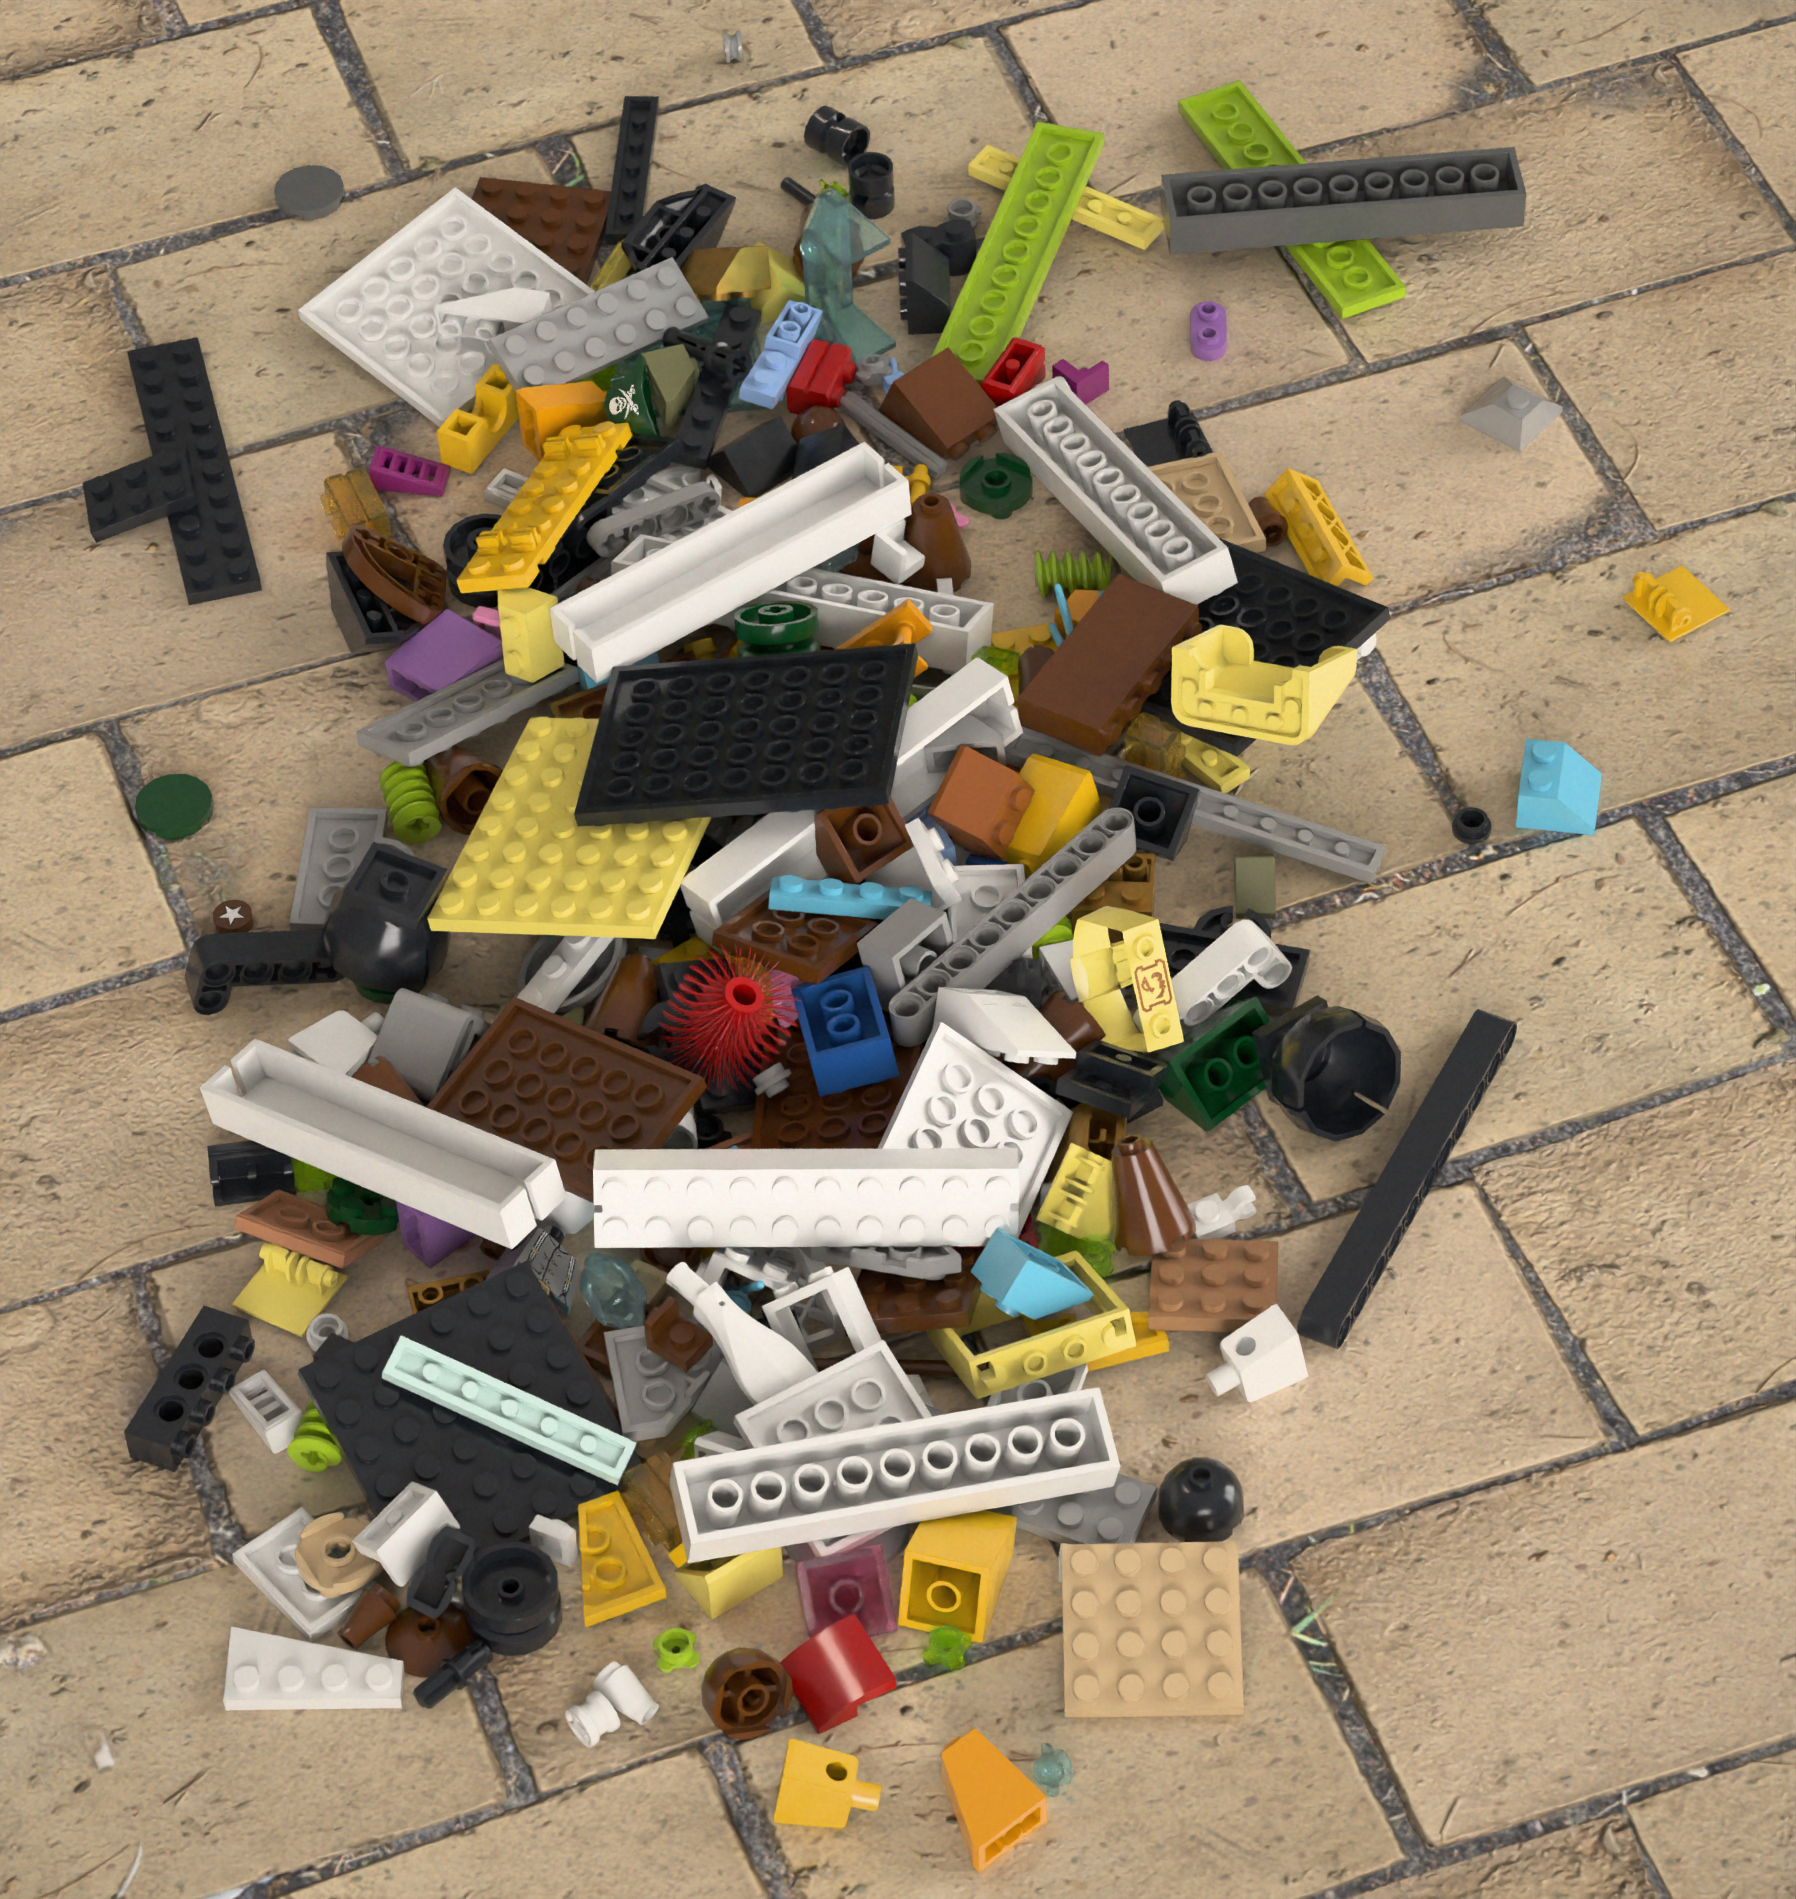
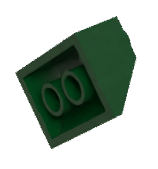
[1153,997,1271,1131]

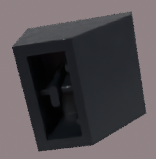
[898,232,951,335]

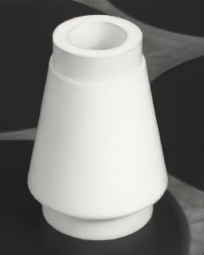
[592,1661,659,1725]

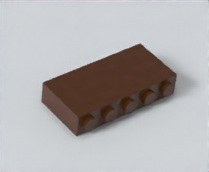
[1018,574,1202,757]

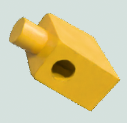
[773,1738,881,1829]

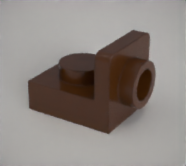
[644,1297,713,1373]

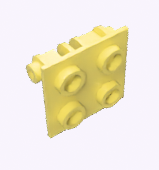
[1036,1143,1113,1249]
[232,1242,348,1337]

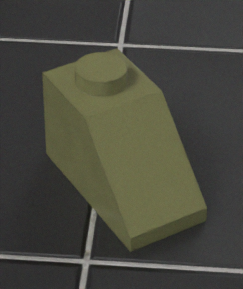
[641,344,699,429]

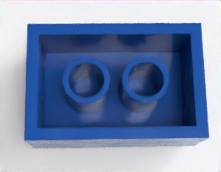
[790,966,899,1097]

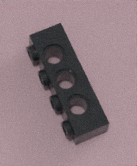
[124,1306,255,1472]

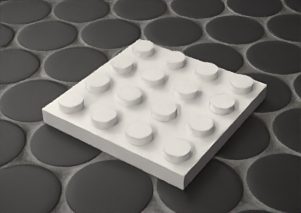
[877,1022,1073,1237]
[733,1340,932,1565]

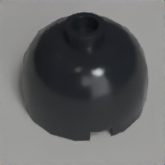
[1158,1457,1244,1542]

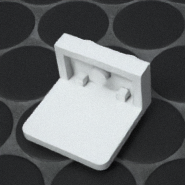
[865,817,963,911]
[696,1247,800,1290]

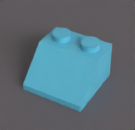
[1516,739,1602,835]
[971,1228,1094,1320]

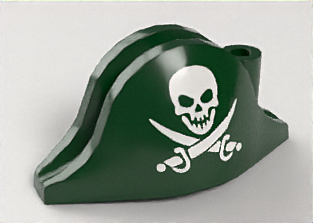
[604,355,660,436]

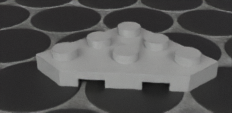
[799,1245,961,1280]
[604,1317,725,1442]

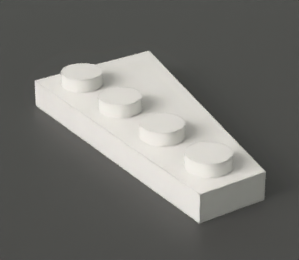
[223,1627,405,1710]

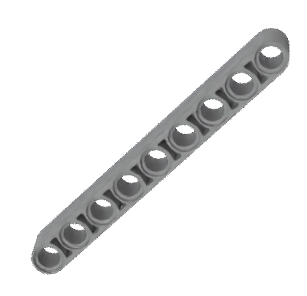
[888,808,1136,1047]

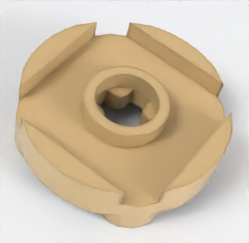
[294,1513,383,1598]

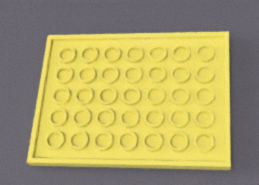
[427,717,711,939]

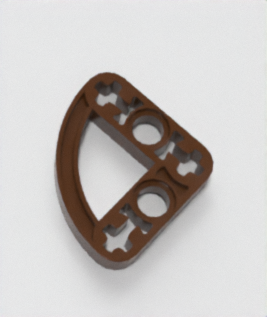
[342,524,447,625]

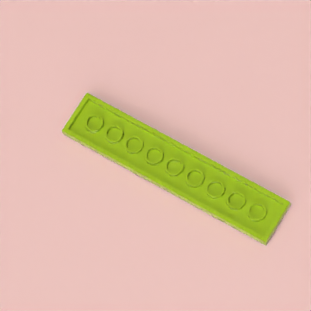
[1178,80,1406,319]
[931,122,1105,385]

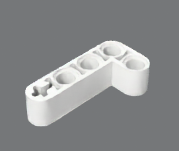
[1133,919,1292,1053]

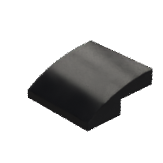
[1055,1039,1169,1119]

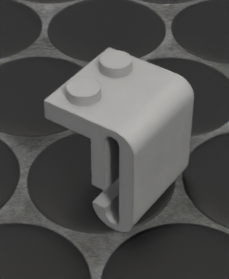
[367,988,491,1101]

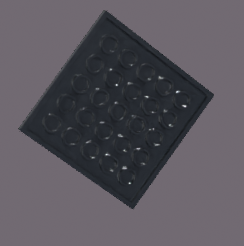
[1139,538,1391,757]
[298,1261,649,1580]

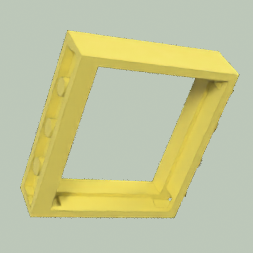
[926,1250,1136,1399]

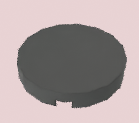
[274,165,345,220]

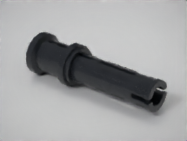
[662,327,752,382]

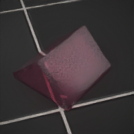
[795,1544,898,1639]

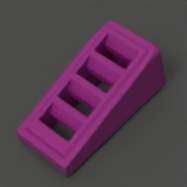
[369,446,451,496]

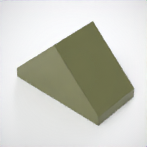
[1234,854,1276,919]

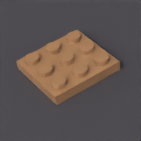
[1149,1238,1279,1332]

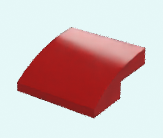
[780,1613,896,1735]

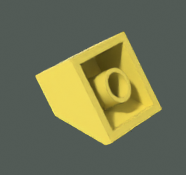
[497,587,564,683]

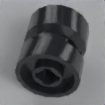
[804,105,870,167]
[848,152,895,219]

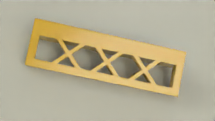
[1264,467,1373,586]

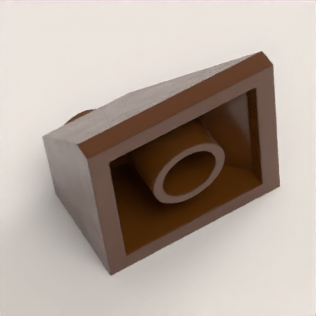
[814,797,914,884]

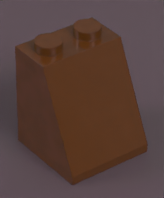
[878,347,998,461]

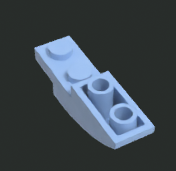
[738,300,823,409]

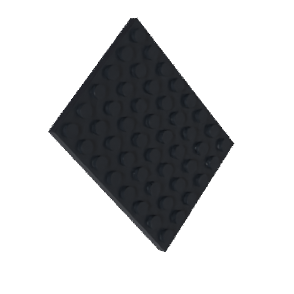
[574,643,918,827]

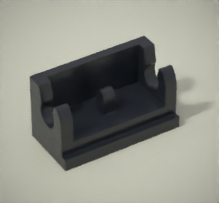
[207,1140,297,1206]

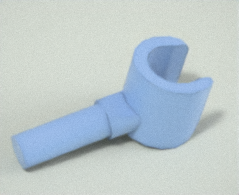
[882,358,904,395]

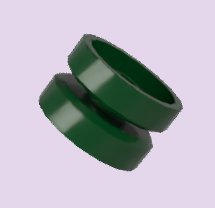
[734,601,821,657]

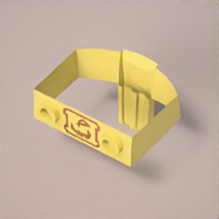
[1070,906,1184,1052]

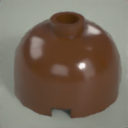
[701,1647,793,1740]

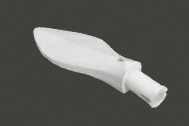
[666,1262,817,1405]

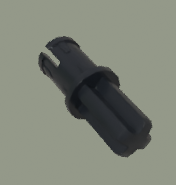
[413,1638,493,1709]

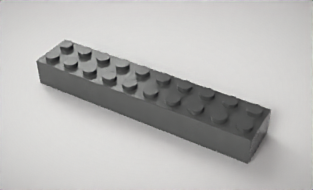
[1161,147,1526,254]

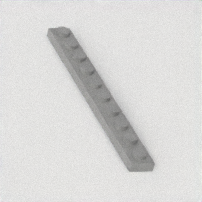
[1005,726,1386,884]

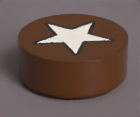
[213,900,254,933]

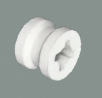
[565,1691,621,1748]

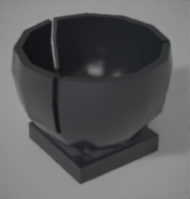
[322,842,451,992]
[1252,995,1401,1142]

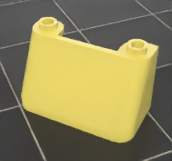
[1171,625,1357,745]

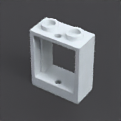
[762,1266,881,1373]

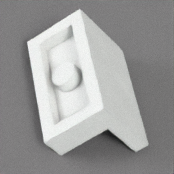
[352,1481,460,1586]

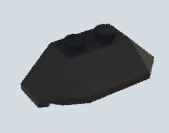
[621,184,736,273]
[326,551,427,654]

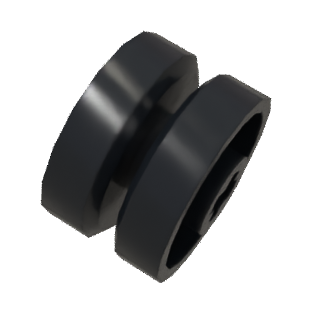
[443,513,502,608]
[462,1541,562,1656]

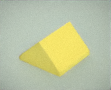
[733,242,818,324]
[674,1547,784,1620]

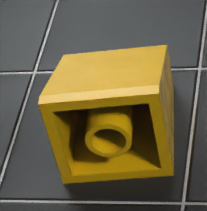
[987,753,1103,880]
[898,1510,1017,1644]

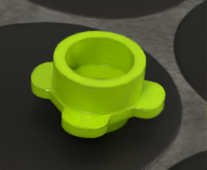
[653,1628,700,1673]

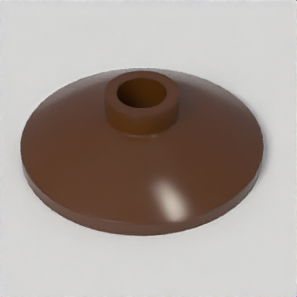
[385,1604,473,1677]

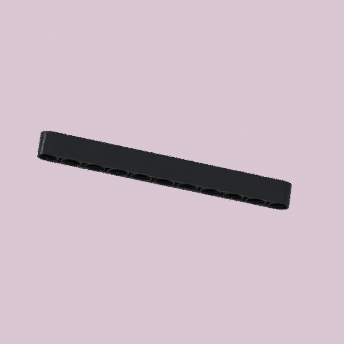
[1297,1009,1517,1349]

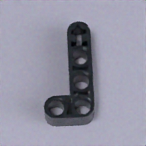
[185,930,345,1015]

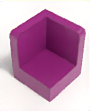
[1052,359,1109,405]

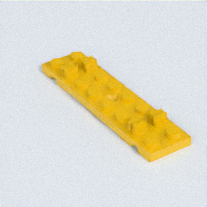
[456,421,632,593]

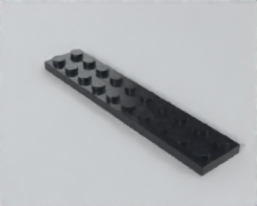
[127,337,262,605]

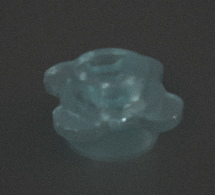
[1034,1743,1073,1797]

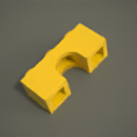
[437,363,519,474]

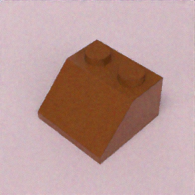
[927,745,1035,859]

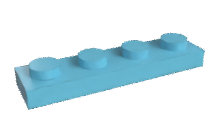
[768,875,932,920]

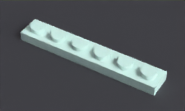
[382,1336,637,1485]

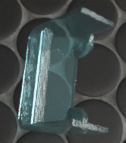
[800,188,896,363]

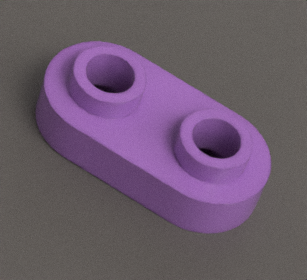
[1190,301,1227,361]

